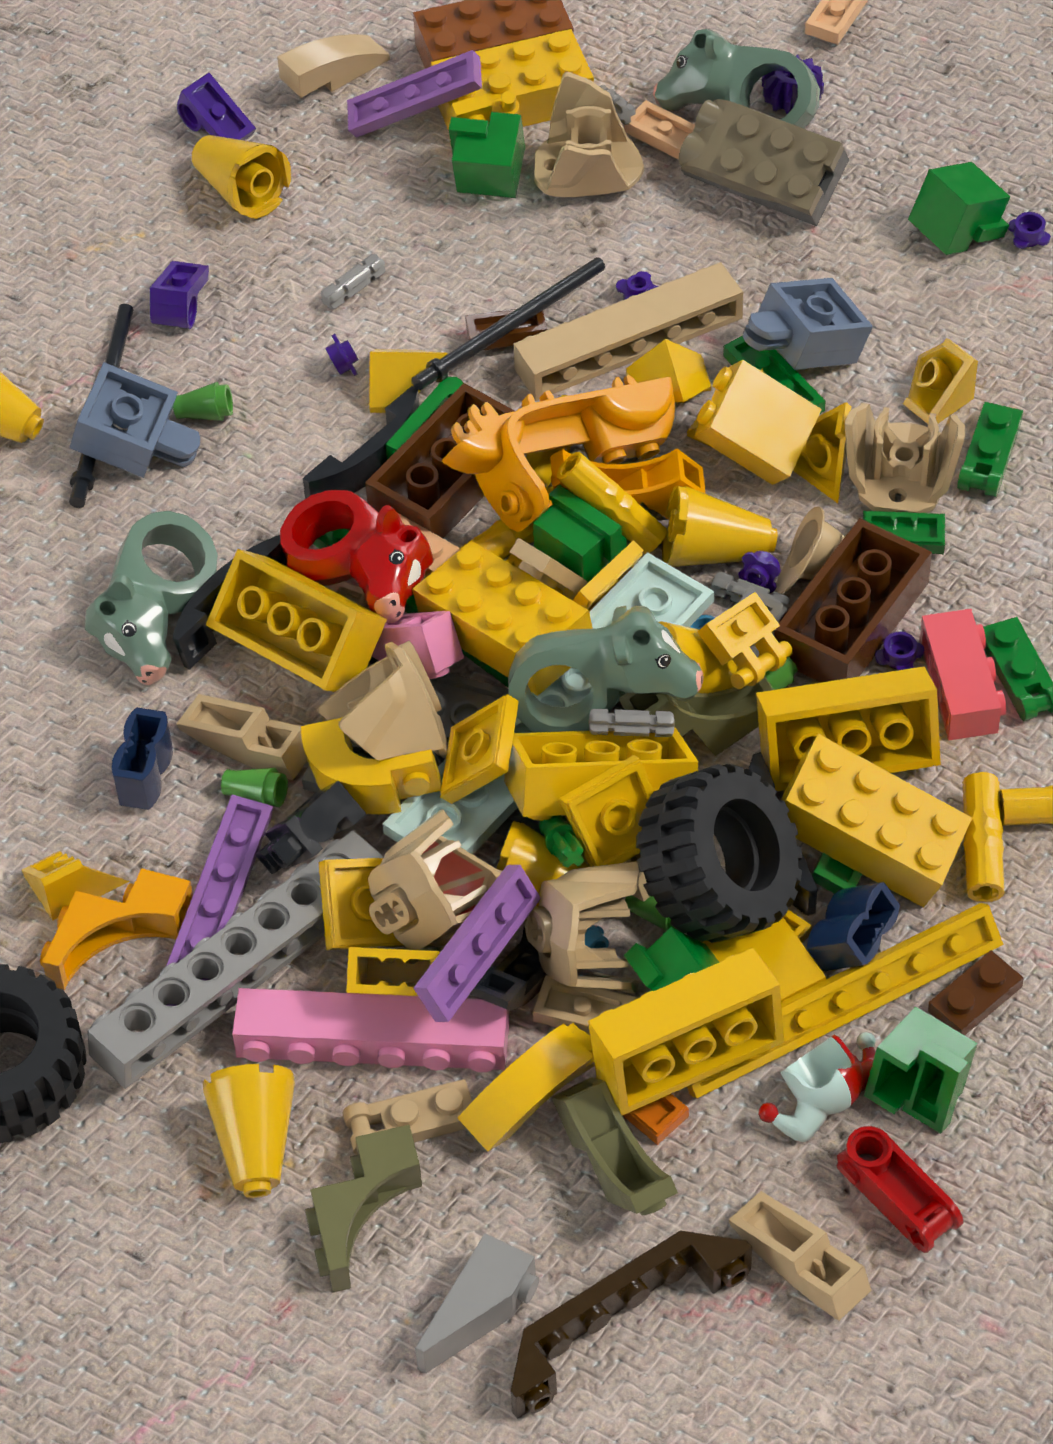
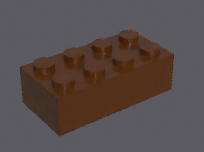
[365,383,515,538]
[774,518,932,683]

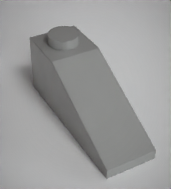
[415,1233,539,1373]

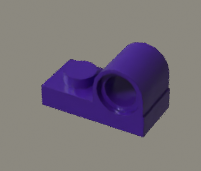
[177,73,256,141]
[150,261,209,329]

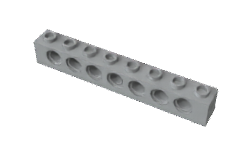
[88,831,384,1089]

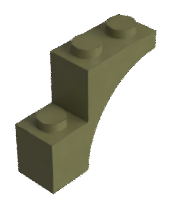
[619,676,774,756]
[551,1077,678,1215]
[305,1125,422,1292]

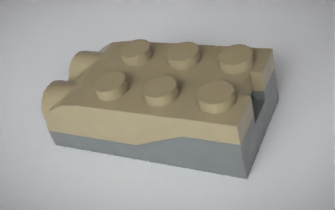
[679,99,849,226]

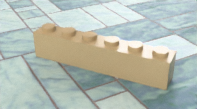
[513,262,743,401]

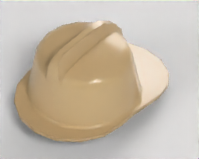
[775,507,845,594]

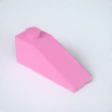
[372,611,464,679]

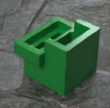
[449,112,525,198]
[908,162,1010,255]
[533,485,627,582]
[624,927,719,992]
[864,1006,978,1134]

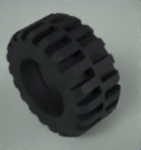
[636,764,802,943]
[0,964,87,1143]

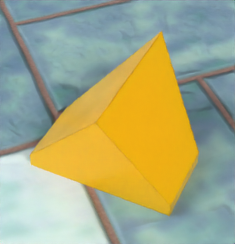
[902,338,978,424]
[626,339,711,403]
[369,349,448,413]
[793,402,851,504]
[21,851,129,921]

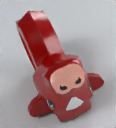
[280,490,434,624]

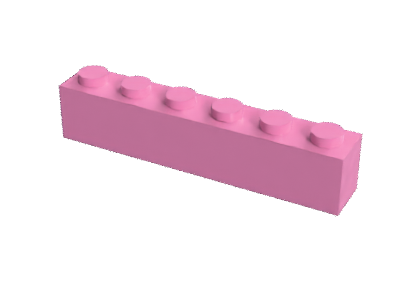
[232,988,509,1072]

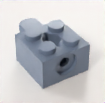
[743,278,873,370]
[69,362,201,478]

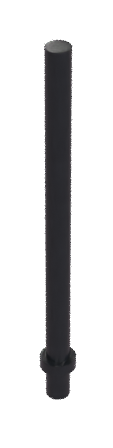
[412,257,605,391]
[69,304,134,508]

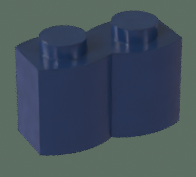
[112,707,173,810]
[806,882,900,971]

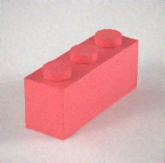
[919,609,1006,741]

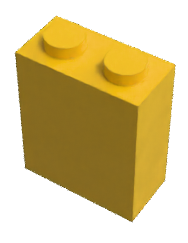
[694,360,822,485]
[346,947,441,996]

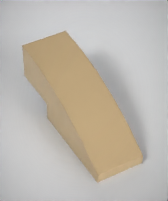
[277,34,390,98]
[176,694,308,780]
[729,1191,871,1321]

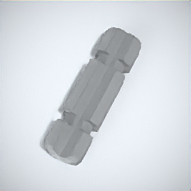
[599,85,636,125]
[320,254,386,309]
[710,572,790,609]
[589,709,675,737]

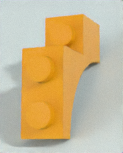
[550,449,706,520]
[40,868,193,990]

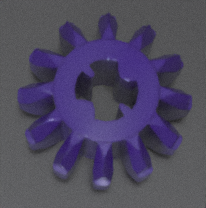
[761,54,824,114]

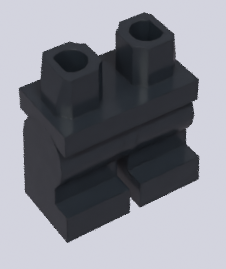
[255,781,366,874]

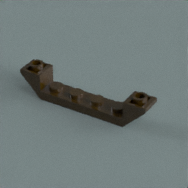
[510,1230,752,1419]

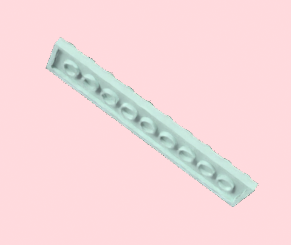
[383,552,714,855]

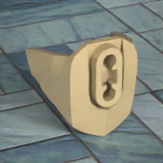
[534,72,644,197]
[845,403,965,513]
[318,641,448,760]
[368,809,488,950]
[525,862,642,994]

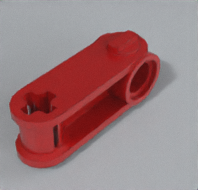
[836,1126,964,1253]

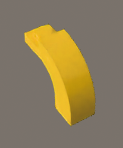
[301,717,442,815]
[457,1023,595,1152]

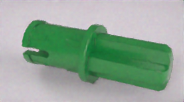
[539,815,584,868]

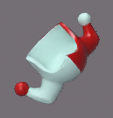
[758,1032,876,1142]

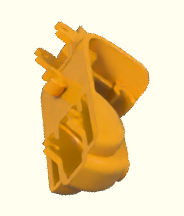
[441,375,675,532]

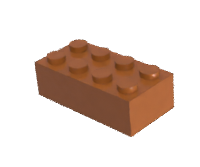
[413,0,574,69]

